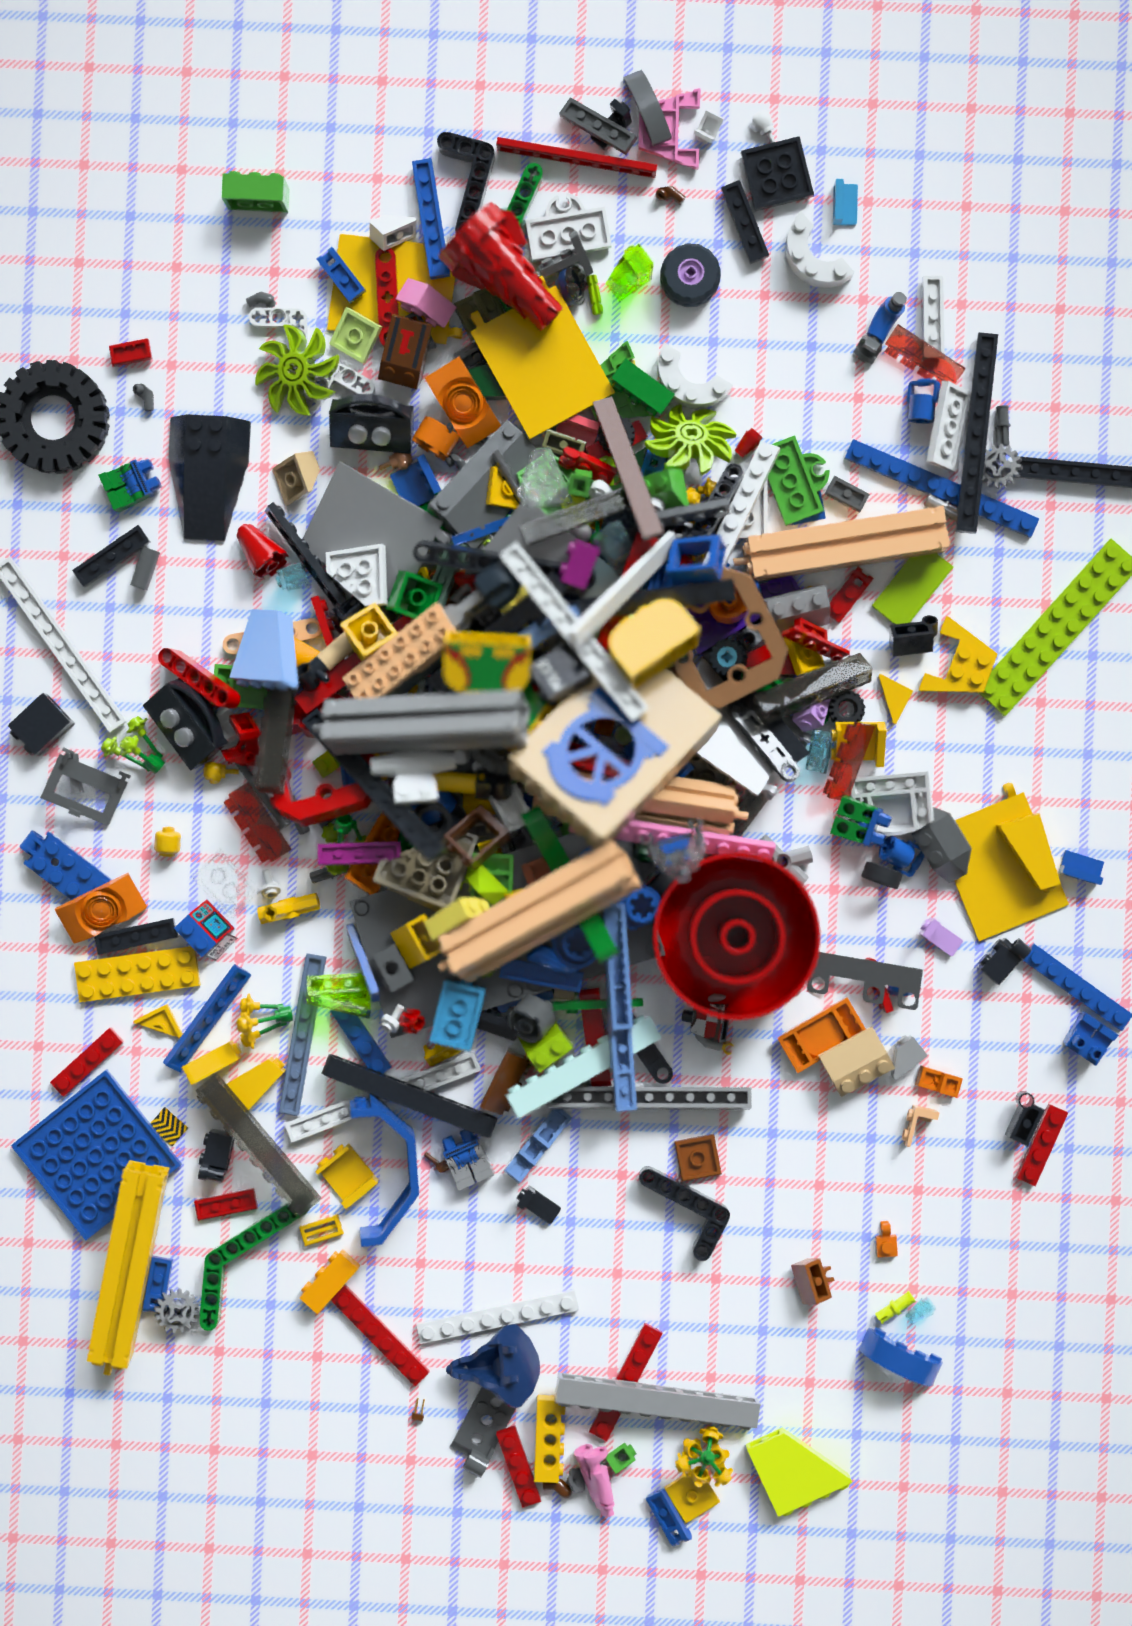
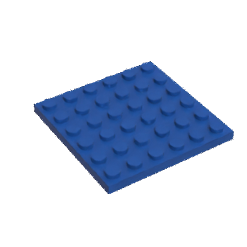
[10,1069,182,1241]

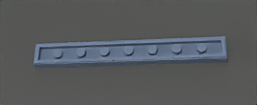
[279,953,327,1116]

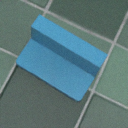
[833,178,858,226]

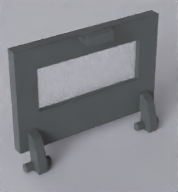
[40,747,131,826]

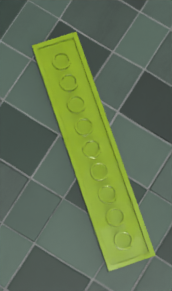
[978,538,1132,716]

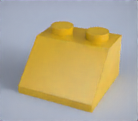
[341,602,398,662]

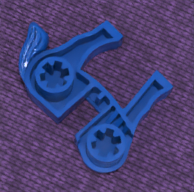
[526,845,661,973]

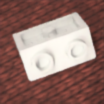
[489,783,530,833]

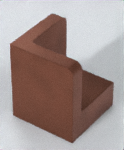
[521,857,551,885]

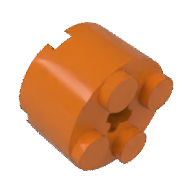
[412,416,460,462]
[709,584,748,624]

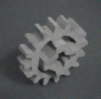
[982,444,1023,489]
[154,1287,199,1334]

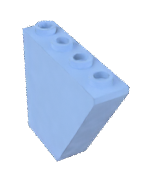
[229,609,298,691]

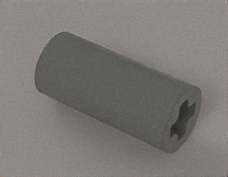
[130,547,160,591]

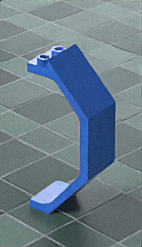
[350,1094,420,1247]

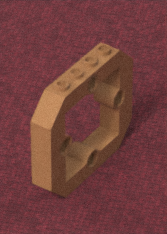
[672,566,788,708]

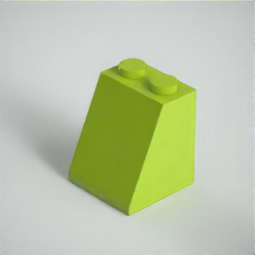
[518,1019,573,1073]

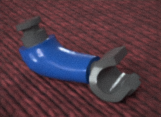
[853,292,907,364]

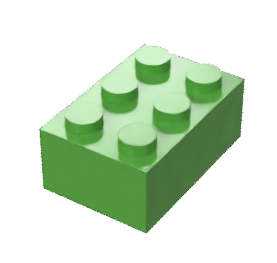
[221,171,290,213]

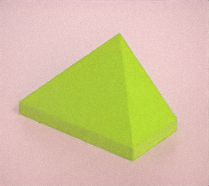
[465,864,509,906]

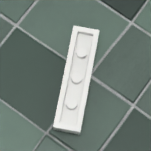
[922,275,945,358]

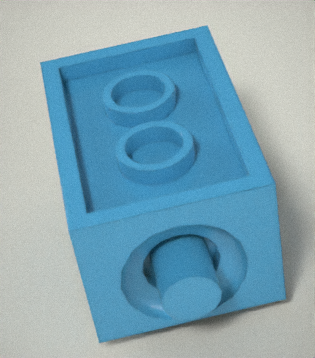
[429,978,487,1051]

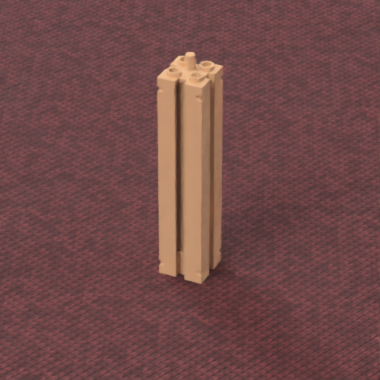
[733,506,950,582]
[532,765,748,835]
[438,840,642,983]

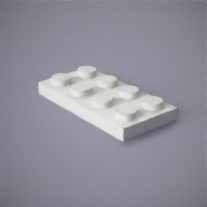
[926,381,971,472]

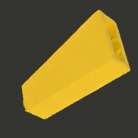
[997,813,1061,892]
[204,1057,286,1126]

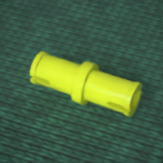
[875,1291,916,1324]

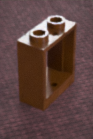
[444,804,510,871]

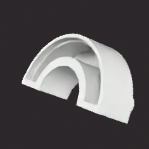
[785,210,855,288]
[657,342,734,409]

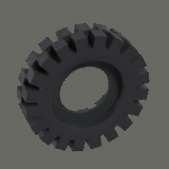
[0,360,110,474]

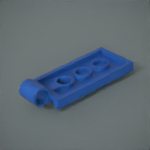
[19,830,113,900]

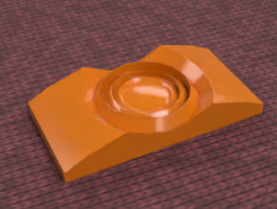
[425,356,501,449]
[54,872,147,944]
[777,997,866,1073]

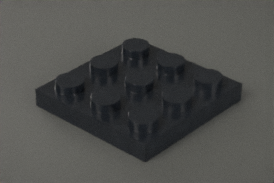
[740,136,815,212]

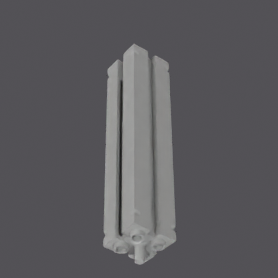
[313,690,530,755]

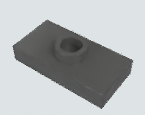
[824,475,870,513]

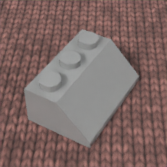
[763,584,830,635]

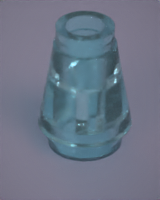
[905,1296,937,1325]

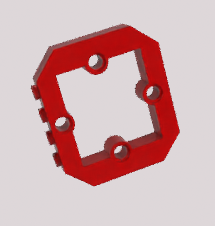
[258,693,381,827]

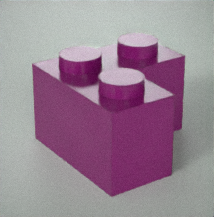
[559,538,600,590]

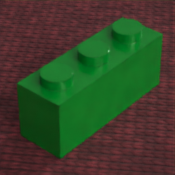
[610,358,675,418]

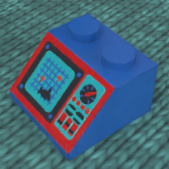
[174,899,235,957]

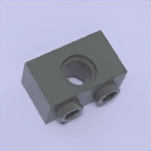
[371,944,415,992]

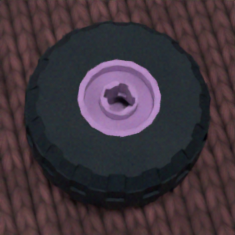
[660,243,721,308]

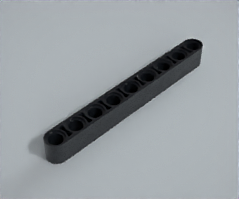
[413,540,596,589]
[321,1054,498,1138]

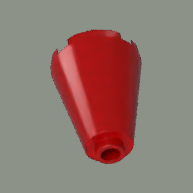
[236,524,289,580]

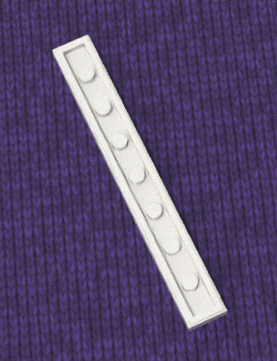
[568,531,676,649]

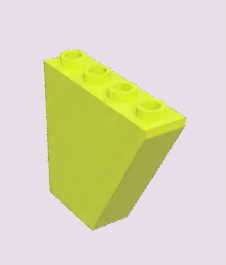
[746,1427,852,1517]

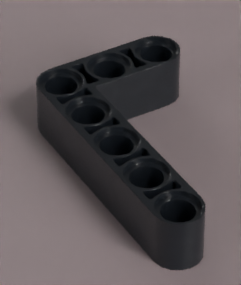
[437,132,495,233]
[656,463,743,556]
[639,1166,730,1261]

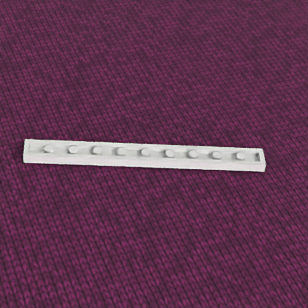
[500,542,649,722]
[0,556,128,733]
[284,1051,481,1143]

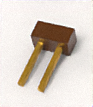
[411,1397,425,1421]

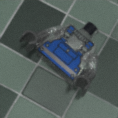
[640,818,706,883]

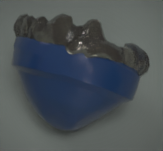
[554,265,588,306]

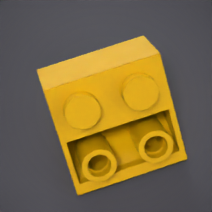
[390,913,442,969]

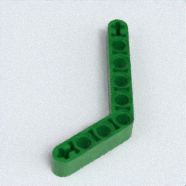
[496,163,543,313]
[521,805,620,964]
[199,1194,312,1331]

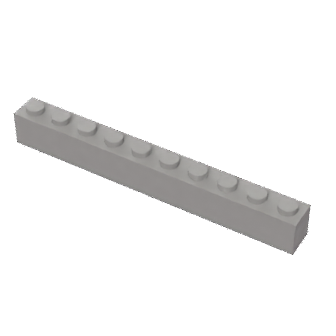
[547,1087,752,1110]
[554,1372,761,1430]

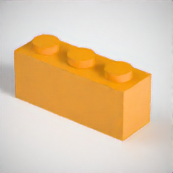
[300,1249,360,1314]

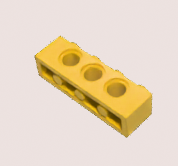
[534,1395,566,1483]

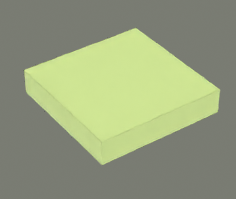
[329,307,383,364]

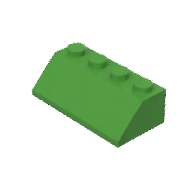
[607,469,689,510]

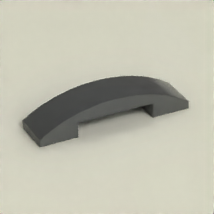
[623,69,672,146]

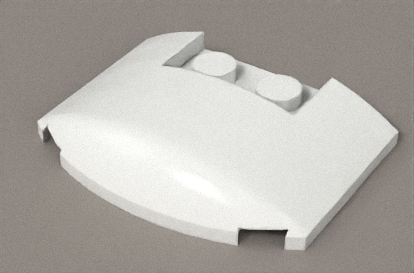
[850,771,934,836]

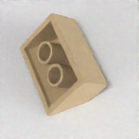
[818,1026,895,1097]

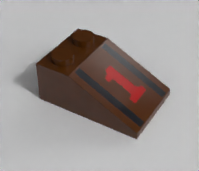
[378,314,432,390]

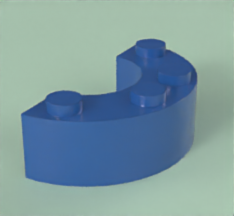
[859,1327,943,1386]

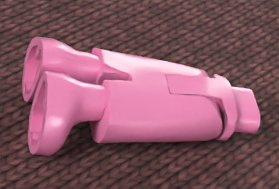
[574,1444,615,1517]

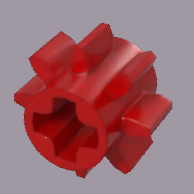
[399,1008,425,1034]

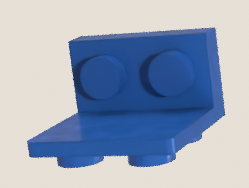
[390,454,441,506]

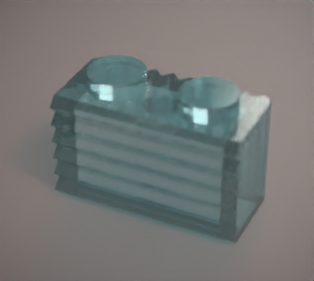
[275,562,311,593]

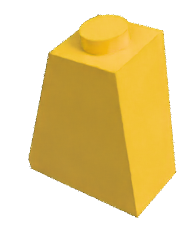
[182,1040,242,1085]

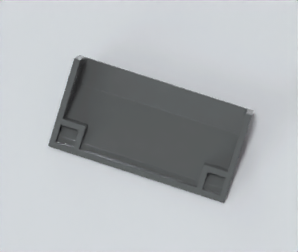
[427,419,542,548]

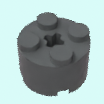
[507,994,555,1043]

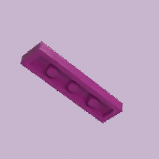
[317,842,401,866]

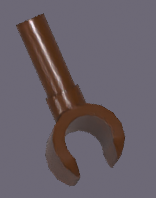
[423,1152,450,1173]

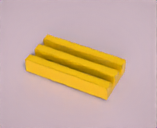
[299,1214,344,1247]

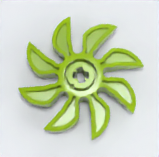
[255,325,339,416]
[644,404,737,476]

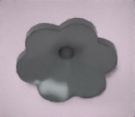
[566,1467,585,1493]

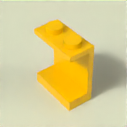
[830,722,887,768]
[315,1143,379,1209]

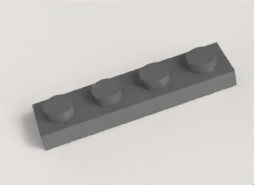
[559,97,637,155]
[656,498,730,529]

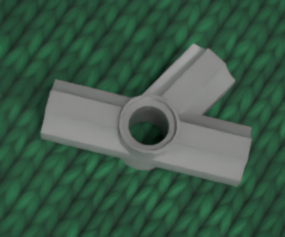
[760,834,813,884]

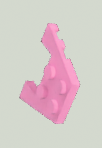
[638,88,701,170]

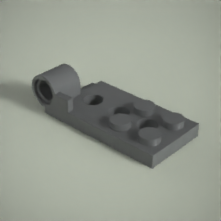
[450,1387,516,1478]

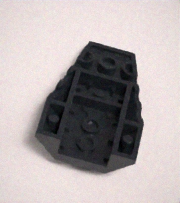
[168,414,251,541]

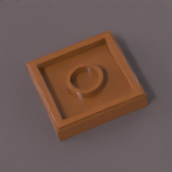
[674,1133,722,1182]

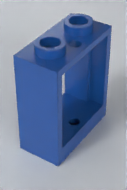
[665,535,726,585]

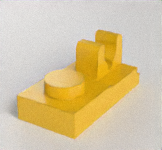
[423,1043,465,1067]

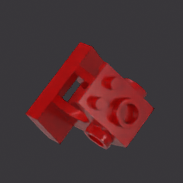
[221,712,260,766]

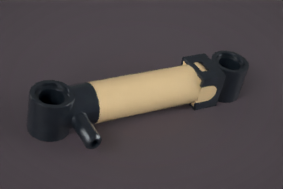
[296,597,398,691]

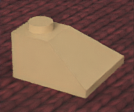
[272,451,320,506]

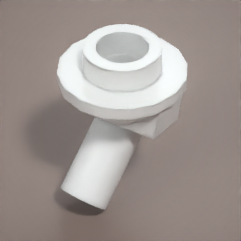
[261,869,281,898]
[380,1004,404,1033]

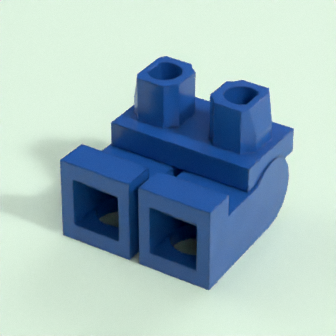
[1063,1011,1119,1066]

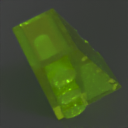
[605,243,654,303]
[305,973,371,1019]

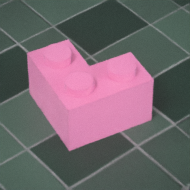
[395,278,457,328]

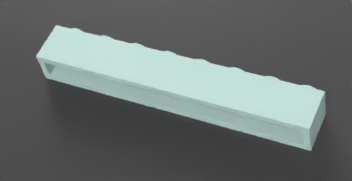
[505,1015,662,1118]

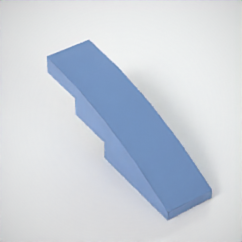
[503,1110,572,1184]

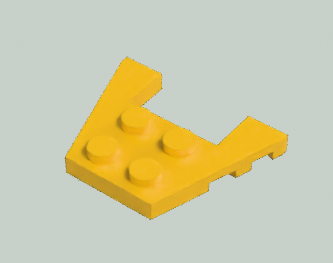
[919,616,998,693]

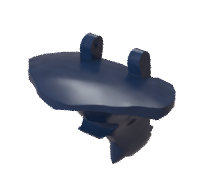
[446,1324,540,1408]

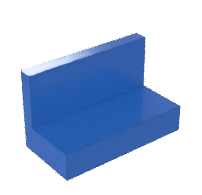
[1058,850,1105,885]

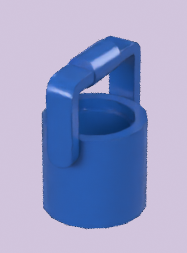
[907,378,940,424]
[879,836,925,877]

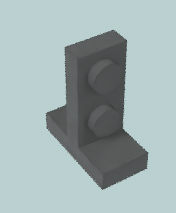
[538,231,594,278]

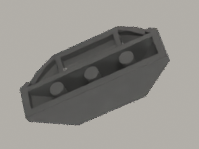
[911,807,972,883]

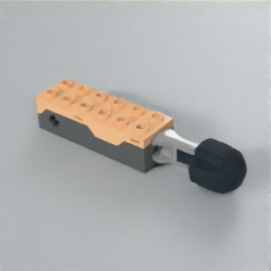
[343,563,522,699]

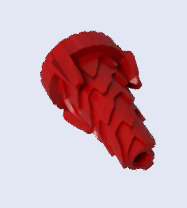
[438,202,563,331]

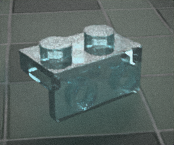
[805,729,833,774]

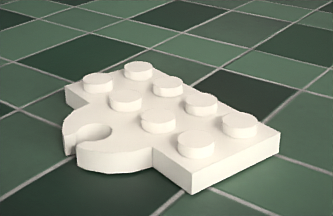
[525,193,612,262]

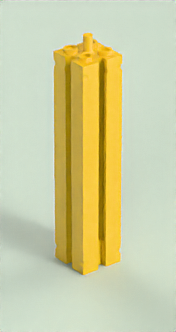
[86,1160,170,1376]

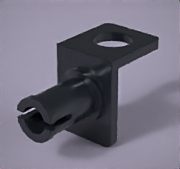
[736,619,763,652]

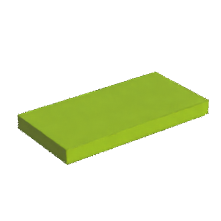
[871,553,954,624]

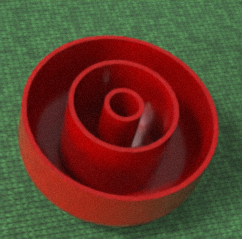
[652,852,821,1020]

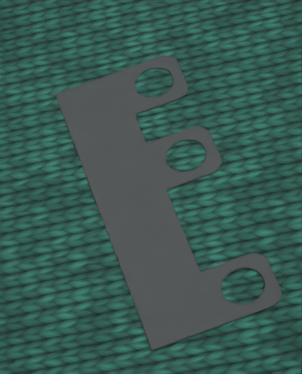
[807,952,923,1010]

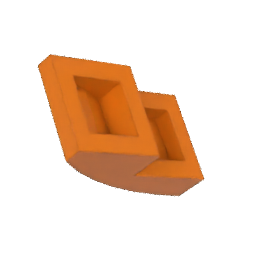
[915,1065,963,1098]

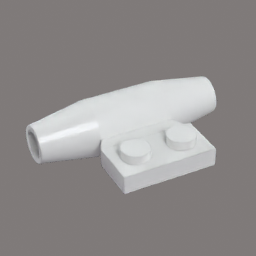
[371,750,456,805]

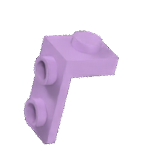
[792,684,831,732]
[918,917,963,956]

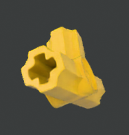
[257,892,321,924]

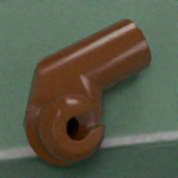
[655,186,686,205]
[543,1479,572,1499]

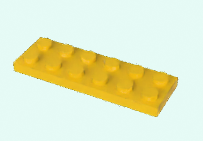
[74,946,201,1003]

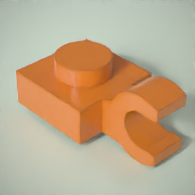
[875,1221,898,1258]

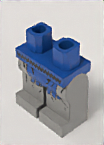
[442,1129,495,1191]

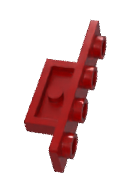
[782,618,850,661]

